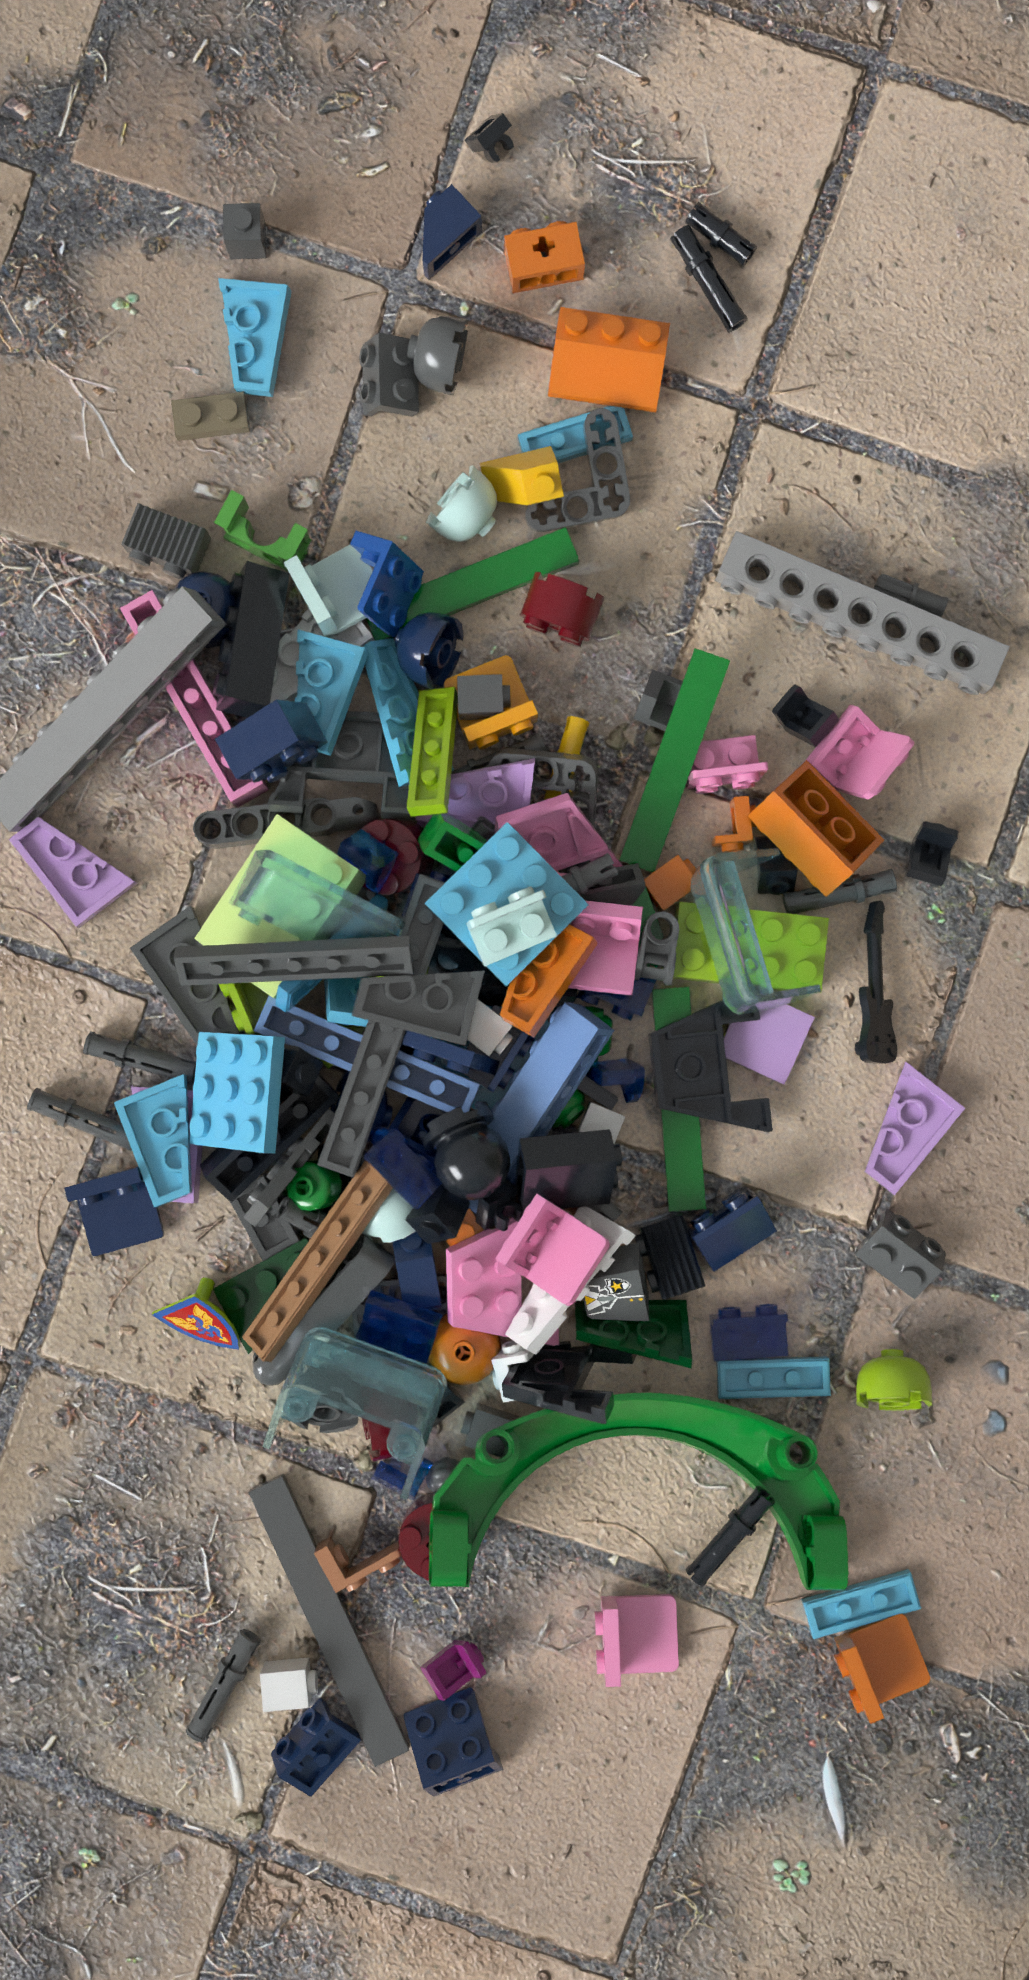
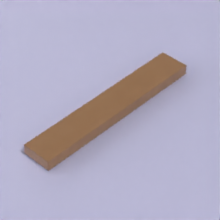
[242,1156,399,1362]

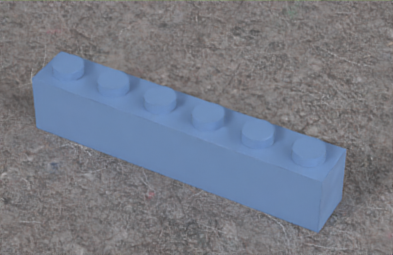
[254,996,481,1113]
[468,1002,615,1214]

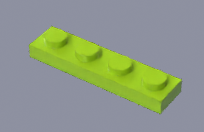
[407,687,458,817]

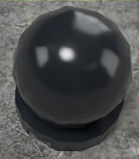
[418,1101,511,1201]

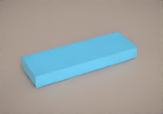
[518,406,633,463]
[716,1356,831,1399]
[801,1569,921,1639]

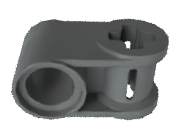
[634,912,679,986]

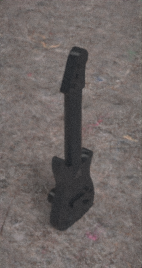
[855,900,897,1064]

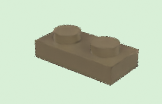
[171,391,250,441]

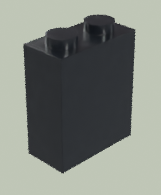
[515,1129,622,1210]

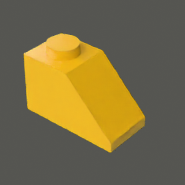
[479,446,564,505]

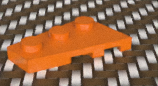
[500,924,598,1038]

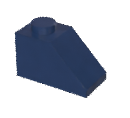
[422,184,482,280]
[392,1231,442,1314]

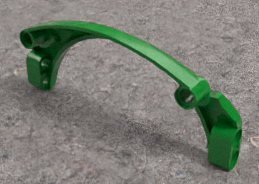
[429,1393,849,1590]

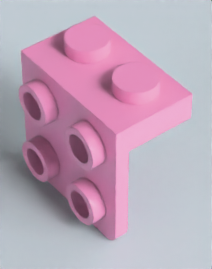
[805,705,914,799]
[495,1194,610,1306]
[595,1594,679,1687]

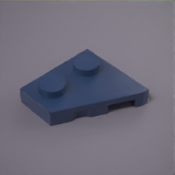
[402,1031,500,1075]

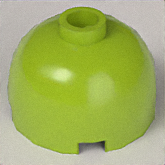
[856,1349,932,1411]

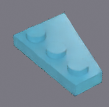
[218,278,292,397]
[295,629,369,756]

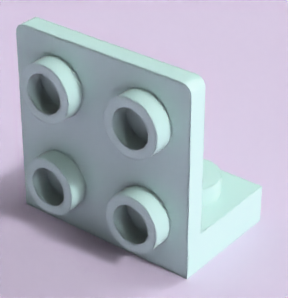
[284,545,373,638]
[466,886,557,966]

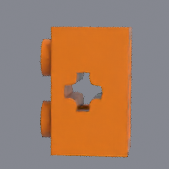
[504,221,585,293]

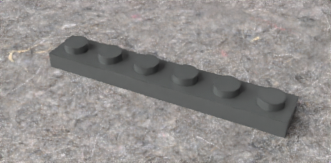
[173,936,413,986]

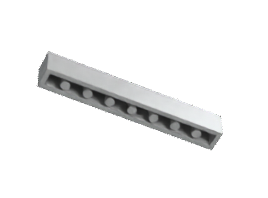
[0,586,226,832]

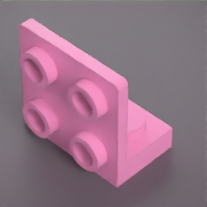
[686,735,768,794]
[568,901,643,995]

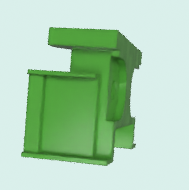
[214,490,312,573]

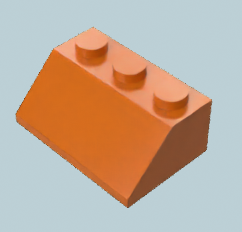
[548,307,670,413]

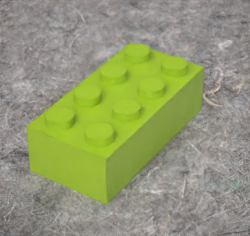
[673,902,829,994]

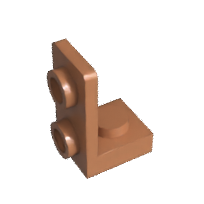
[314,1536,401,1593]

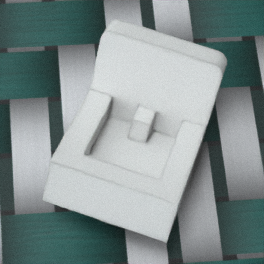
[491,1340,534,1402]

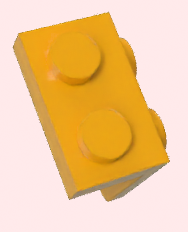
[444,655,538,750]

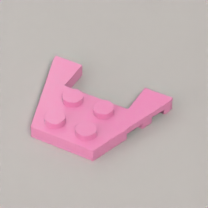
[495,793,623,871]
[446,1217,559,1346]

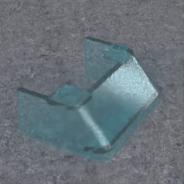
[691,848,821,1014]
[228,850,406,979]
[262,1327,447,1500]

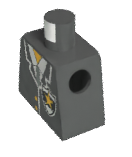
[583,1243,649,1321]

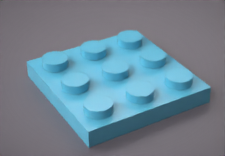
[424,822,589,986]
[189,1032,285,1153]

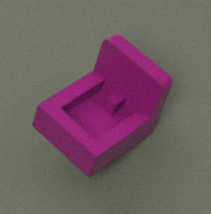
[420,1640,487,1701]

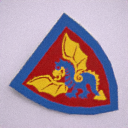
[152,1277,240,1350]

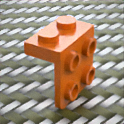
[834,1614,930,1724]

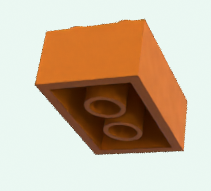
[748,760,884,897]

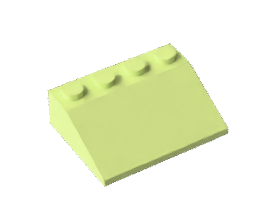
[194,814,369,999]

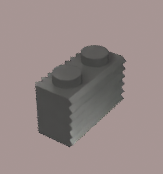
[121,503,211,579]

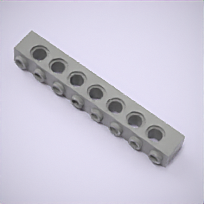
[715,531,1010,695]

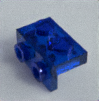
[364,1126,442,1209]

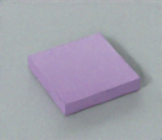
[723,986,815,1085]

